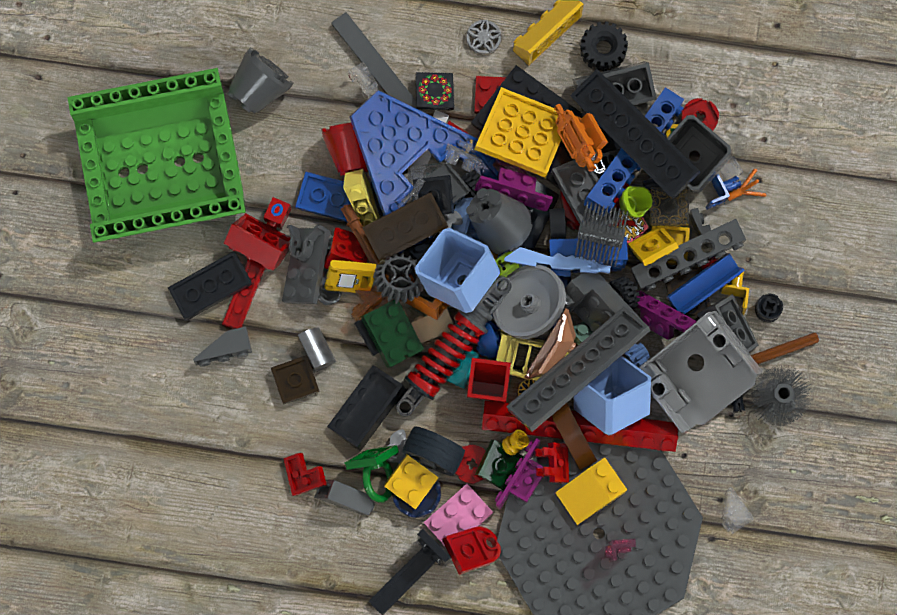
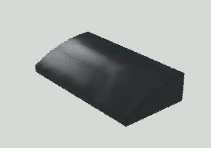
[327,365,406,451]

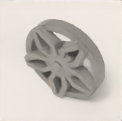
[466,20,501,55]

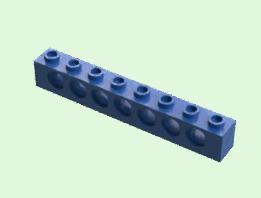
[583,87,684,217]

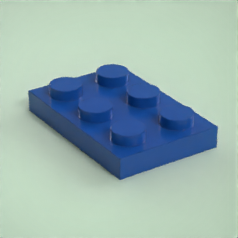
[295,172,353,222]

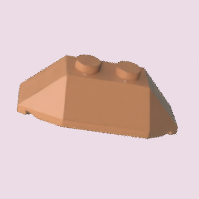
[525,308,576,379]

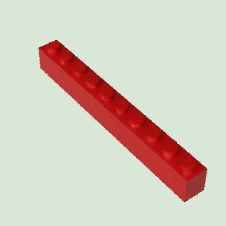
[482,401,678,452]

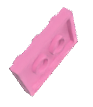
[423,484,493,548]

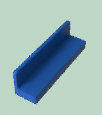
[667,253,745,314]

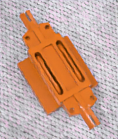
[554,104,608,172]

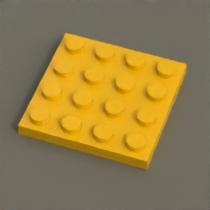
[474,87,562,178]

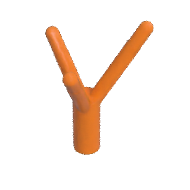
[728,169,766,201]

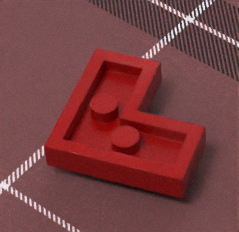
[283,453,327,496]

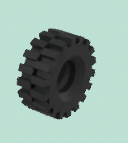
[580,21,628,71]

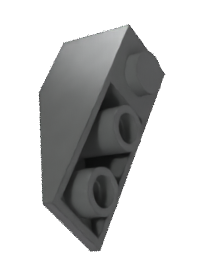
[193,327,252,367]

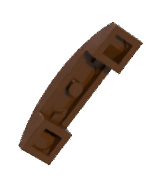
[552,403,597,470]

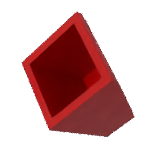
[467,358,511,403]

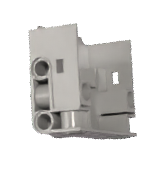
[639,311,763,433]

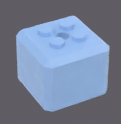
[415,228,500,313]
[574,356,651,435]

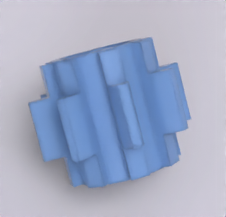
[624,342,650,367]

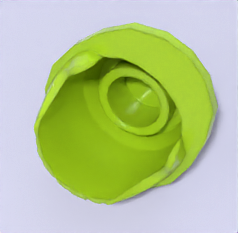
[619,186,653,218]

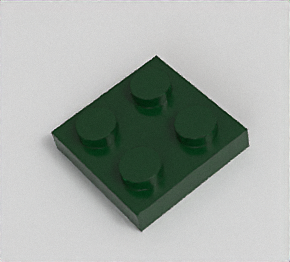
[475,439,524,491]

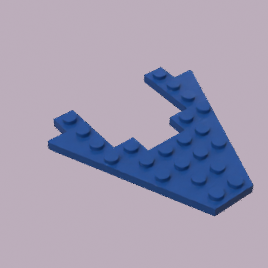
[349,90,498,254]

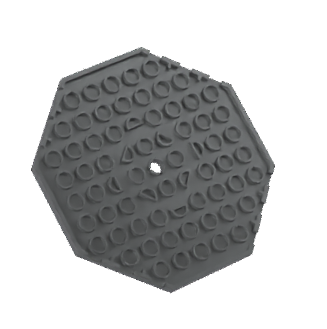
[497,441,703,615]

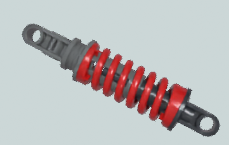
[396,275,512,416]

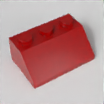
[224,213,291,270]

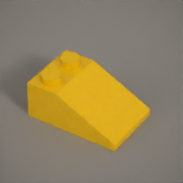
[555,458,627,525]

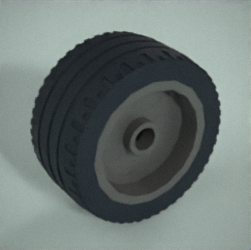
[402,426,465,476]

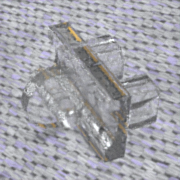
[445,138,482,173]

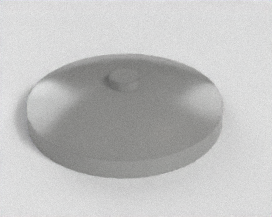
[492,265,566,339]

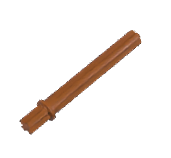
[341,204,391,283]
[751,333,819,364]

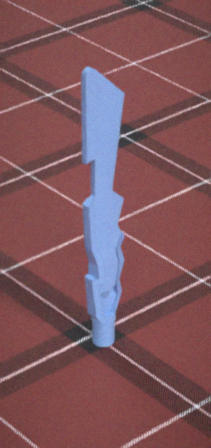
[504,247,611,274]

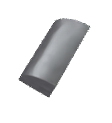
[298,327,336,372]

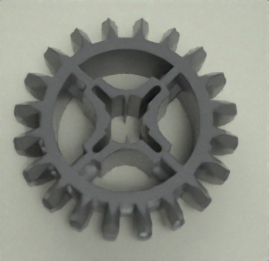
[373,253,424,304]

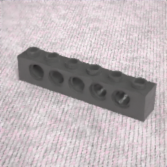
[631,219,746,292]

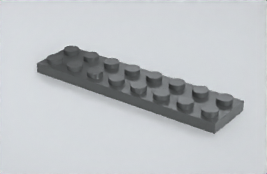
[506,307,650,432]

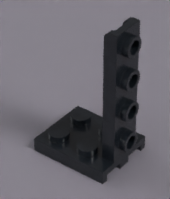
[368,529,451,615]

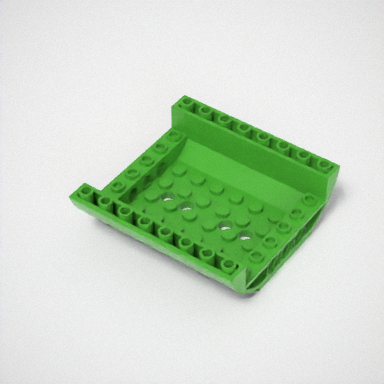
[67,68,246,243]

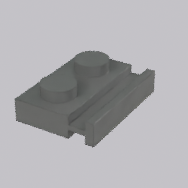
[426,162,471,205]

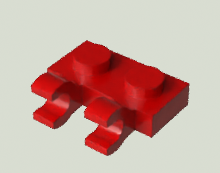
[535,442,569,484]

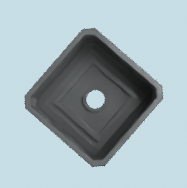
[667,115,732,193]

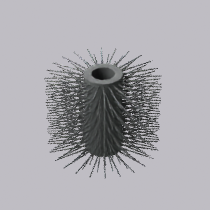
[575,202,628,266]
[749,365,813,427]

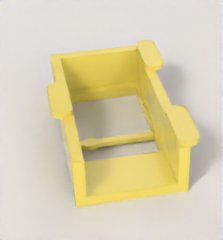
[496,330,569,381]

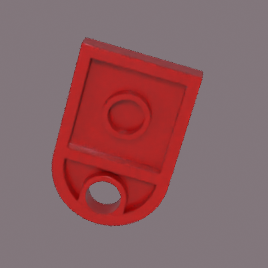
[442,526,501,575]

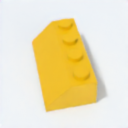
[513,0,584,66]

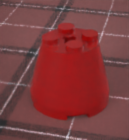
[321,122,368,176]

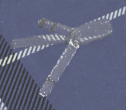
[397,177,425,208]

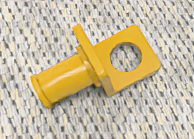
[721,272,750,315]

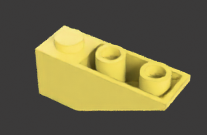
[343,169,380,226]

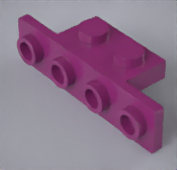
[475,167,553,211]
[637,290,696,340]
[495,438,543,509]

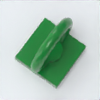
[344,445,399,503]

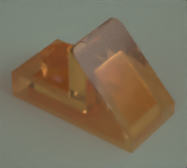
[351,290,385,322]

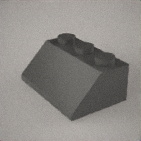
[697,294,759,352]

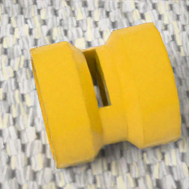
[502,430,529,456]

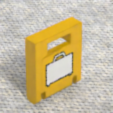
[324,260,376,294]

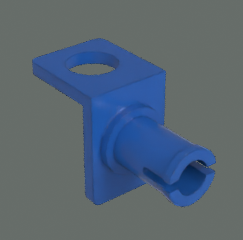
[705,174,741,210]

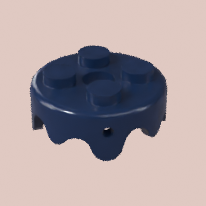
[392,480,441,518]

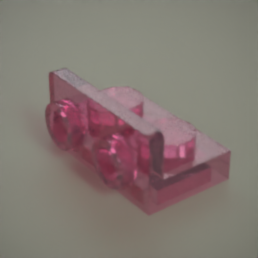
[605,539,636,562]

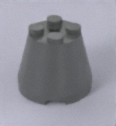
[227,47,294,114]
[466,188,532,254]

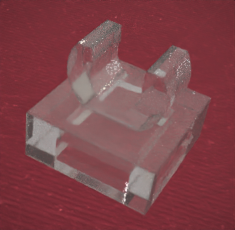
[720,156,743,181]

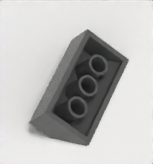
[573,61,657,116]

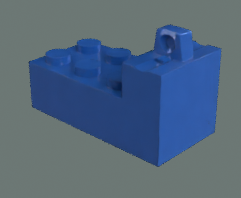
[548,237,628,287]

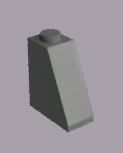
[314,480,375,515]

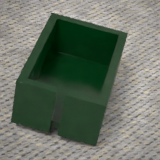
[360,299,424,369]

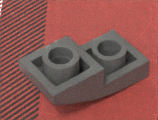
[689,208,711,248]

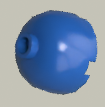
[476,321,501,360]

